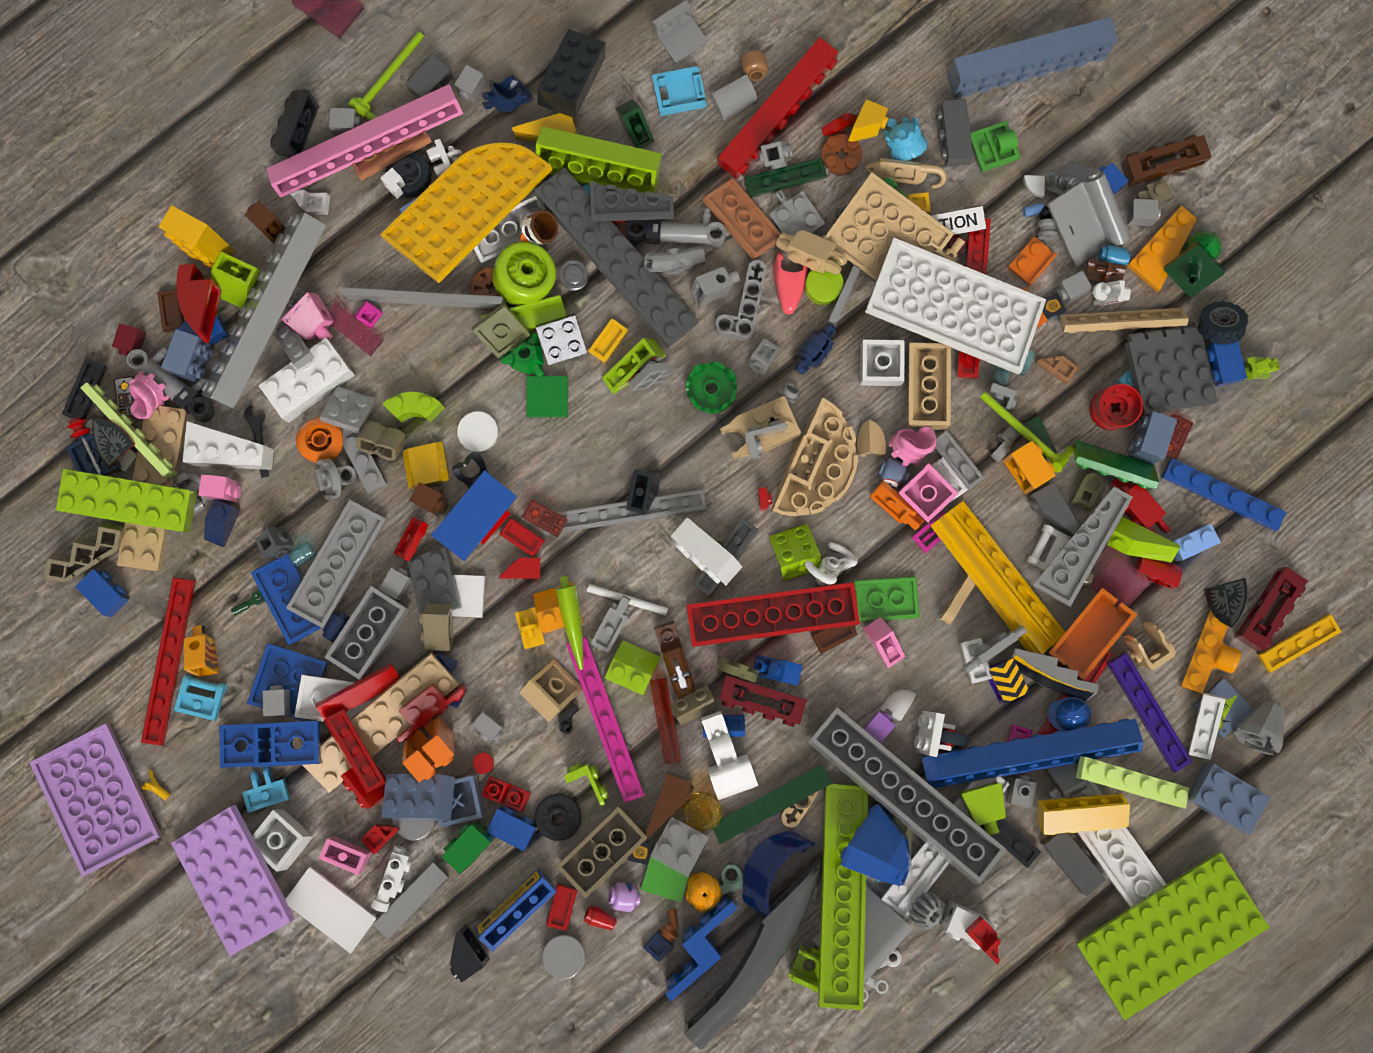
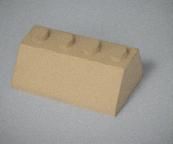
[908,343,951,430]

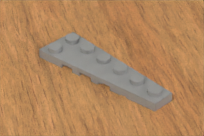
[1032,487,1133,607]

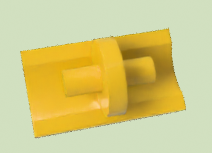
[515,607,546,649]

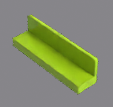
[481,295,566,331]

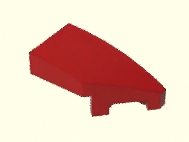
[821,113,857,136]
[499,558,540,579]
[360,824,400,855]
[965,916,1001,965]

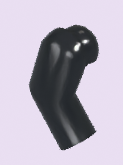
[559,702,579,734]

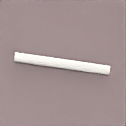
[587,584,668,616]

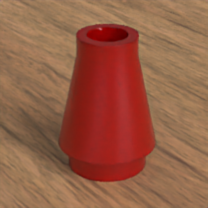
[583,905,617,931]

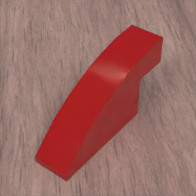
[176,264,222,343]

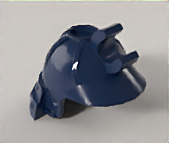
[482,74,533,112]

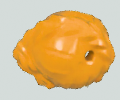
[685,872,722,913]

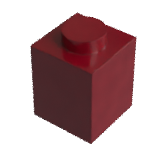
[112,323,147,357]

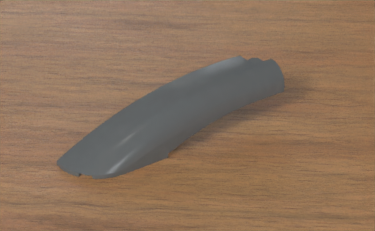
[684,856,823,1050]

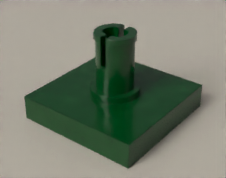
[1164,241,1225,298]

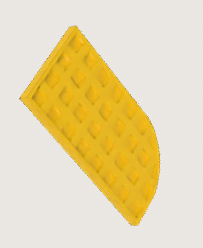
[380,143,552,283]

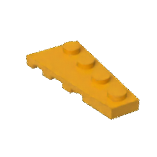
[1127,205,1197,293]

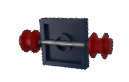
[66,417,121,475]

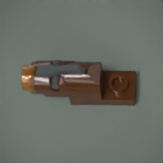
[654,621,695,698]

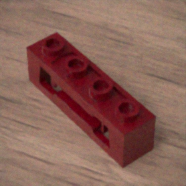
[1234,566,1308,651]
[719,675,807,727]

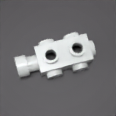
[371,845,412,912]

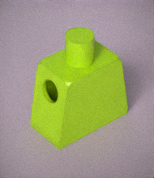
[958,781,1006,835]

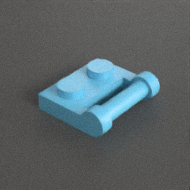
[174,674,227,721]

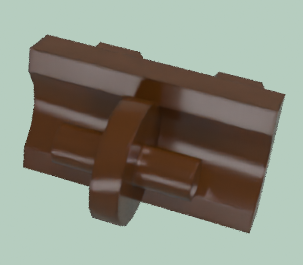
[1085,259,1126,283]

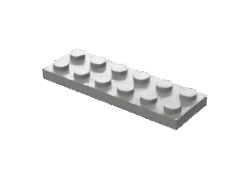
[286,499,387,629]

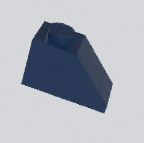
[204,499,240,547]

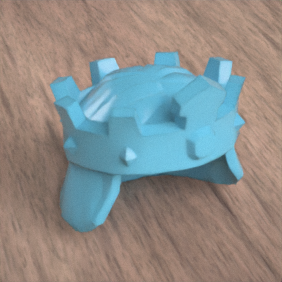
[882,117,928,161]

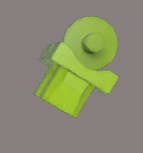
[1244,357,1280,380]

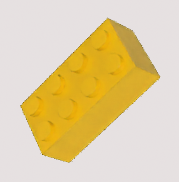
[158,205,235,269]

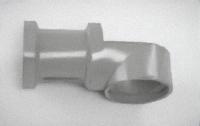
[991,424,1022,463]

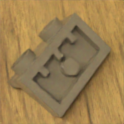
[670,685,718,726]

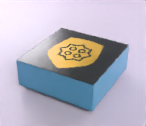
[1042,293,1067,320]
[628,842,653,865]

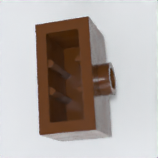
[409,482,449,517]

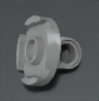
[316,458,356,500]

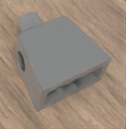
[690,267,740,309]

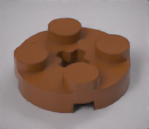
[821,134,862,176]

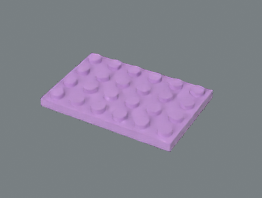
[29,723,162,877]
[171,805,295,956]

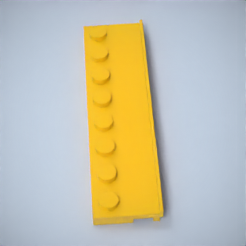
[931,501,1065,655]

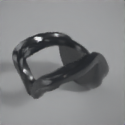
[452,452,488,489]

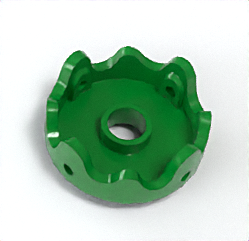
[686,361,737,414]

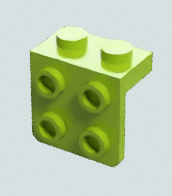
[564,762,609,806]

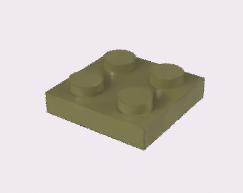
[472,303,530,359]

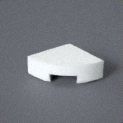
[1023,175,1045,198]

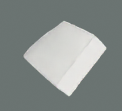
[290,190,330,215]

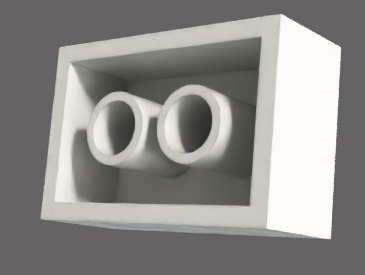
[671,518,742,585]

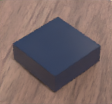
[643,930,673,962]

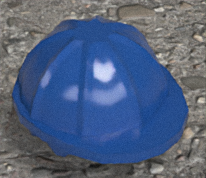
[1048,697,1092,731]

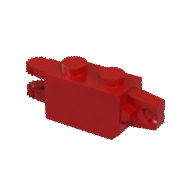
[1109,478,1170,535]

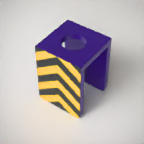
[988,659,1030,704]

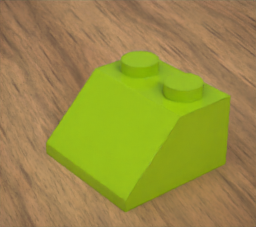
[605,640,661,695]

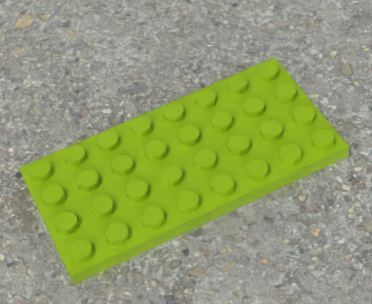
[1075,852,1270,1020]

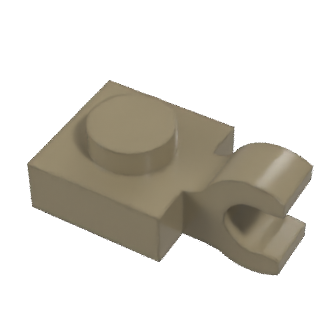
[1133,179,1173,204]

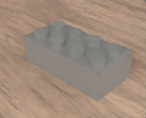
[325,586,411,680]

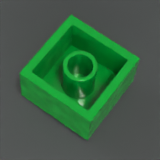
[441,820,496,874]

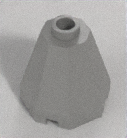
[1234,700,1284,755]

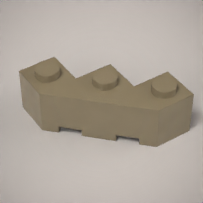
[44,521,125,582]

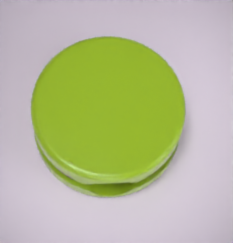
[805,270,844,305]

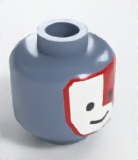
[878,457,910,487]

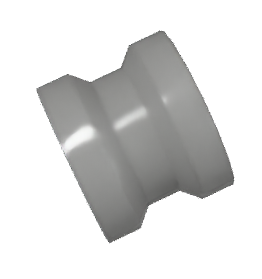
[1038,219,1059,241]

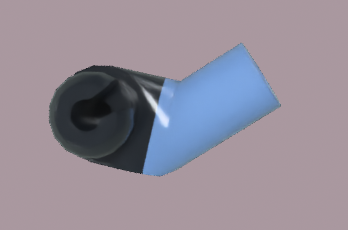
[1022,203,1053,220]

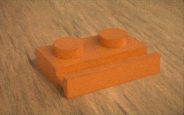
[1007,236,1057,287]

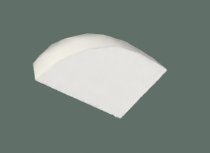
[880,690,916,721]

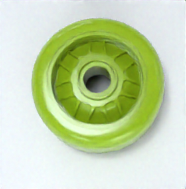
[492,242,556,306]

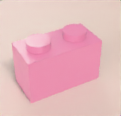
[198,474,241,503]
[319,836,372,875]

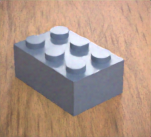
[1188,763,1271,835]
[382,774,455,821]

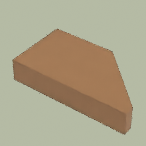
[1035,355,1079,385]

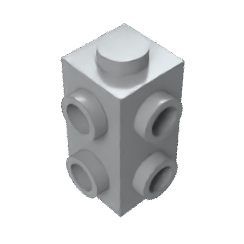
[759,140,794,170]

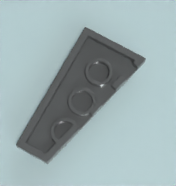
[590,181,674,222]

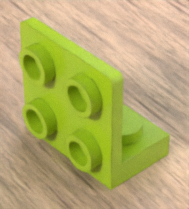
[769,524,822,582]

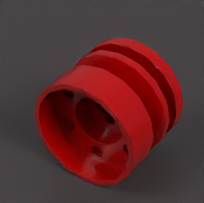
[1089,384,1143,431]

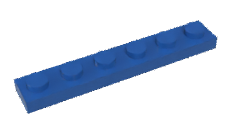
[1161,458,1286,531]

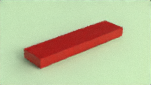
[315,663,400,720]
[324,709,386,794]

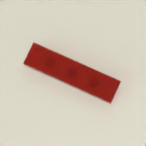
[650,678,681,765]

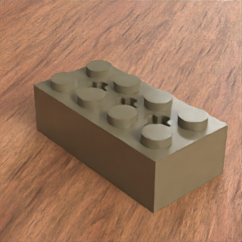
[556,804,648,899]

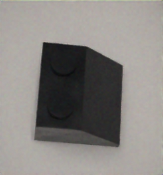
[450,923,490,983]

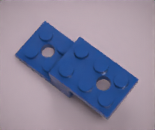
[219,721,321,768]
[665,896,738,1001]

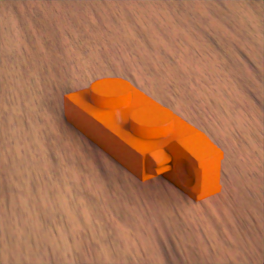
[870,480,924,530]

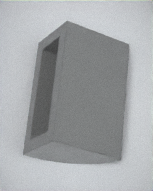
[711,74,758,122]

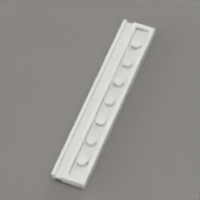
[880,777,1010,919]

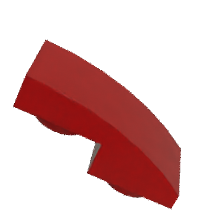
[481,776,532,812]

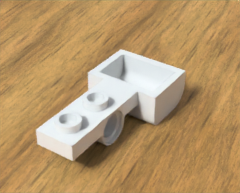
[701,711,758,800]

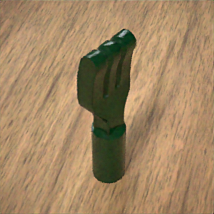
[231,590,266,616]

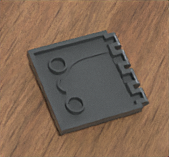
[1125,325,1218,416]

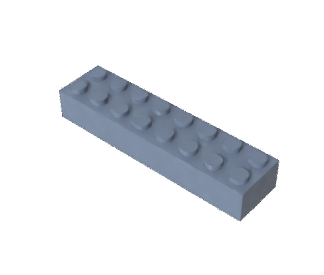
[947,17,1118,98]

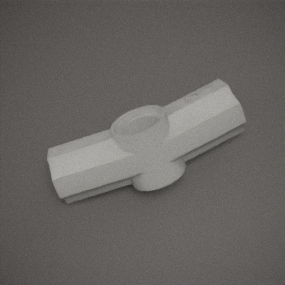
[644,246,706,275]

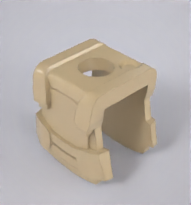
[1122,621,1176,670]

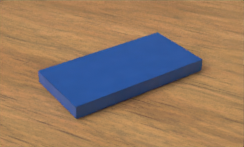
[432,470,517,562]
[251,553,322,645]

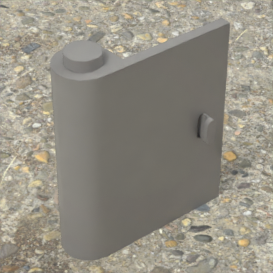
[1047,170,1131,267]
[812,886,912,984]

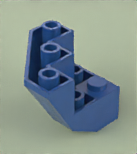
[840,804,912,886]

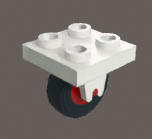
[914,711,967,757]

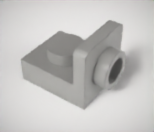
[748,338,781,375]
[987,383,1017,411]

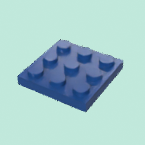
[247,643,328,721]

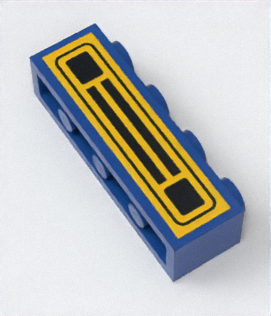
[475,868,557,952]

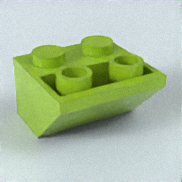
[211,252,260,308]

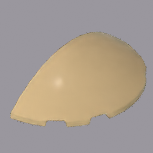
[772,398,858,516]

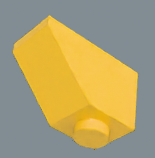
[848,99,889,142]

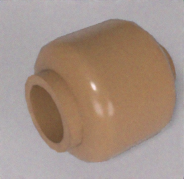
[740,50,768,81]

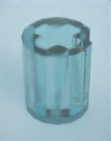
[288,541,316,567]

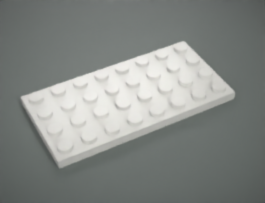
[865,238,1046,375]

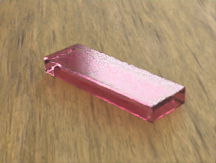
[329,303,383,356]

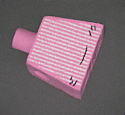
[282,292,333,341]

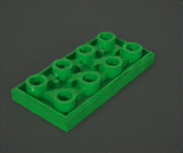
[1073,439,1159,489]

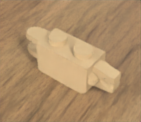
[776,230,848,275]

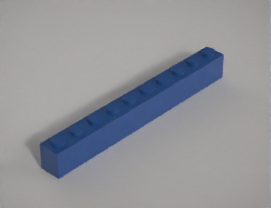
[922,719,1143,788]

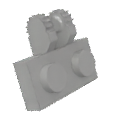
[628,362,673,391]

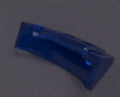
[742,831,815,916]

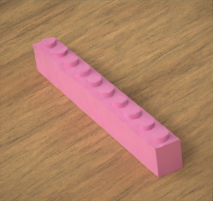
[266,84,463,198]

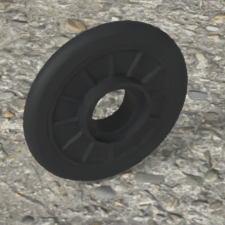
[535,794,581,841]

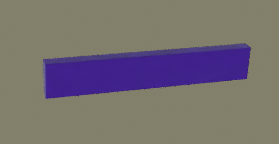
[1107,652,1193,773]

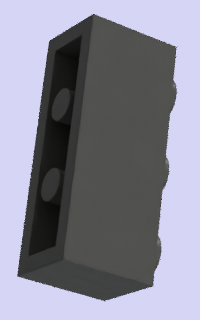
[936,99,973,167]
[1040,832,1106,896]

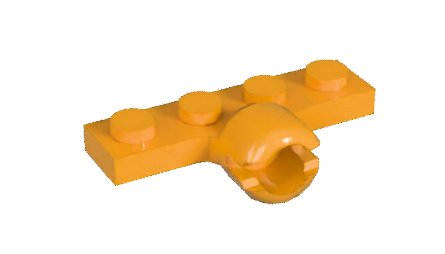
[1181,610,1241,694]

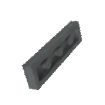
[693,518,759,598]

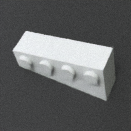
[183,421,274,470]

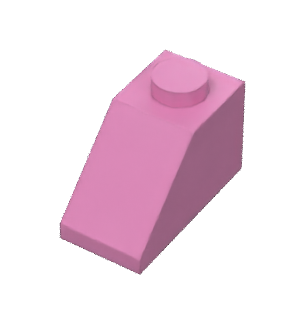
[863,617,905,668]

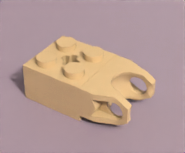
[720,396,801,460]

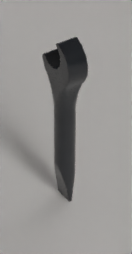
[244,405,269,478]

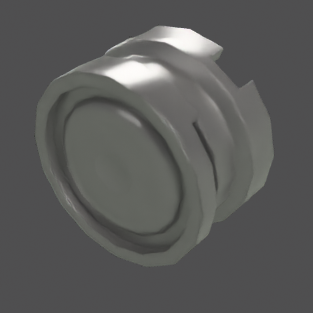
[559,260,588,291]

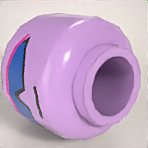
[608,882,641,912]

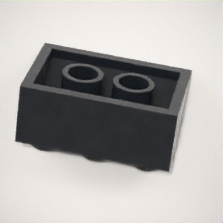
[270,89,319,158]

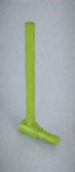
[348,31,424,121]
[980,391,1074,473]

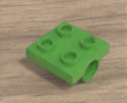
[971,121,1021,173]

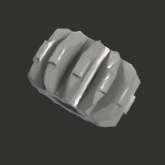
[909,892,946,931]

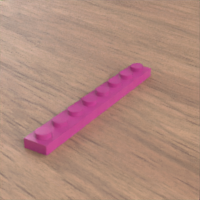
[566,637,645,803]

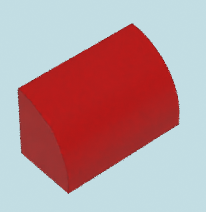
[1132,557,1183,589]

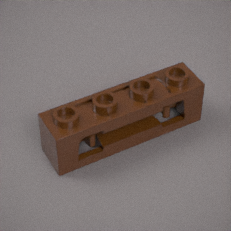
[1121,135,1212,187]

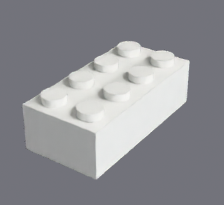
[259,338,355,423]

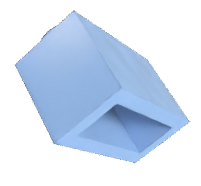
[1172,524,1221,562]

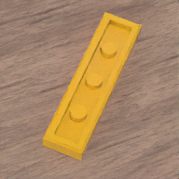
[1257,614,1342,673]

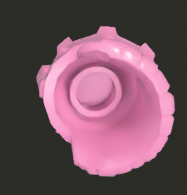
[129,371,169,419]
[889,426,937,467]

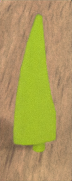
[555,575,583,670]

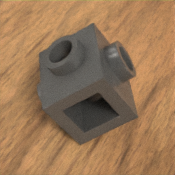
[255,527,294,558]

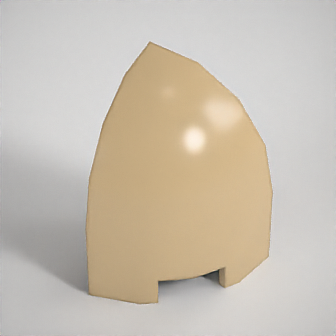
[857,420,886,457]

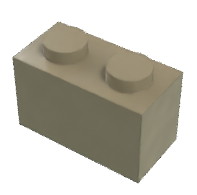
[419,603,453,651]

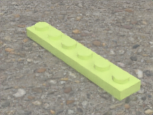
[81,382,177,479]
[1076,756,1190,809]

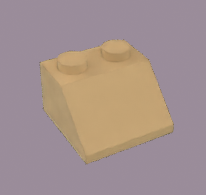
[520,659,583,722]

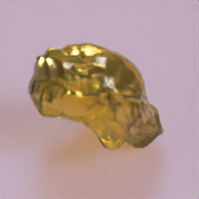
[682,791,722,831]

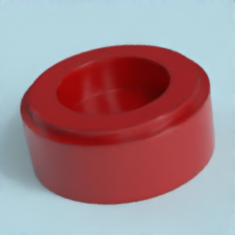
[472,752,494,774]

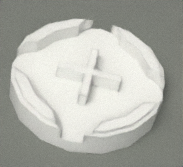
[457,412,499,452]

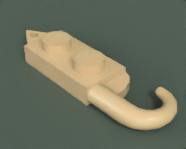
[866,158,947,189]

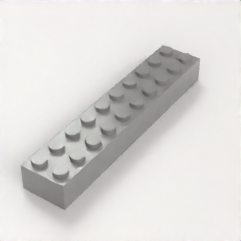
[201,212,326,409]
[808,708,1006,884]

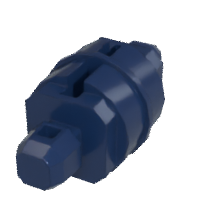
[795,324,836,375]

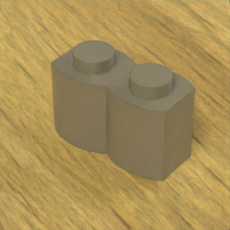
[356,421,405,461]

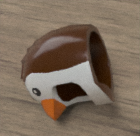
[520,210,558,245]

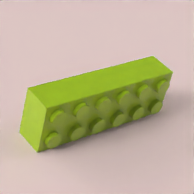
[536,126,662,193]
[56,469,197,532]

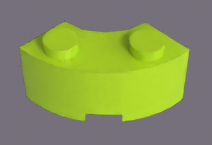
[383,392,445,422]

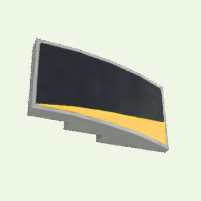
[1007,648,1099,702]

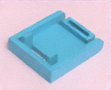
[652,66,707,116]

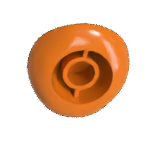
[296,417,343,463]

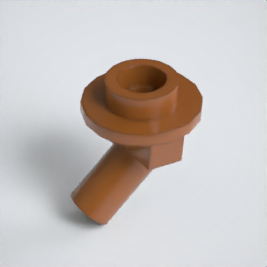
[659,909,678,942]

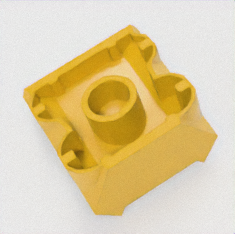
[402,442,450,489]

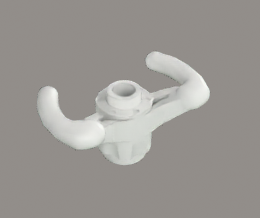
[805,542,858,586]

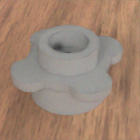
[778,383,800,403]

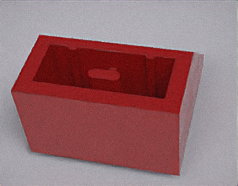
[341,763,386,809]

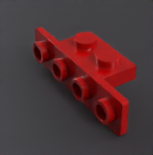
[396,683,466,743]

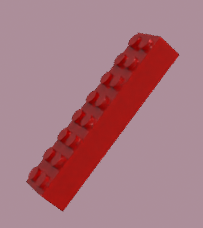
[687,582,860,647]

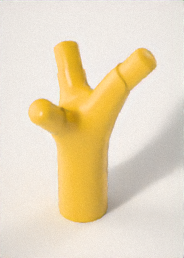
[142,770,171,801]

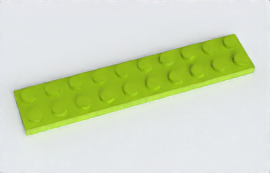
[818,784,868,1010]

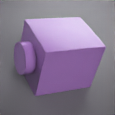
[862,711,896,744]

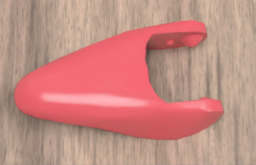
[772,252,810,314]

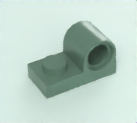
[704,862,746,897]

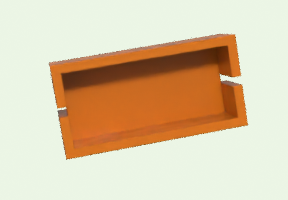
[1048,588,1137,681]
[402,714,454,783]

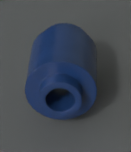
[322,611,350,643]

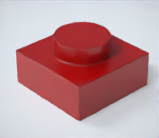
[758,487,772,511]

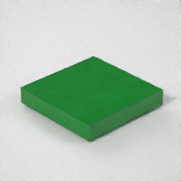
[526,376,568,418]

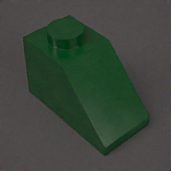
[615,99,655,149]

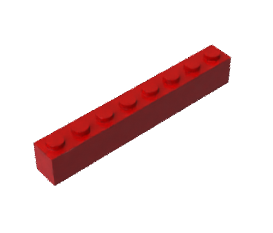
[718,37,838,179]

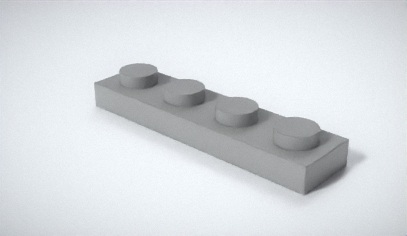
[341,428,387,494]

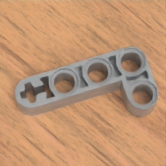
[715,260,766,341]

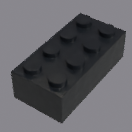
[537,29,606,118]

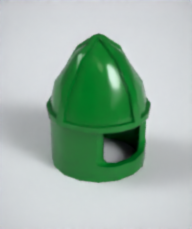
[1183,231,1222,259]

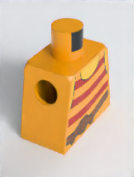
[184,625,219,677]

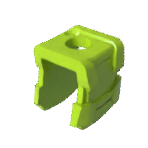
[788,945,820,992]

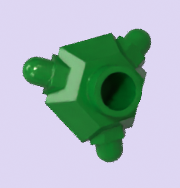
[501,333,544,377]

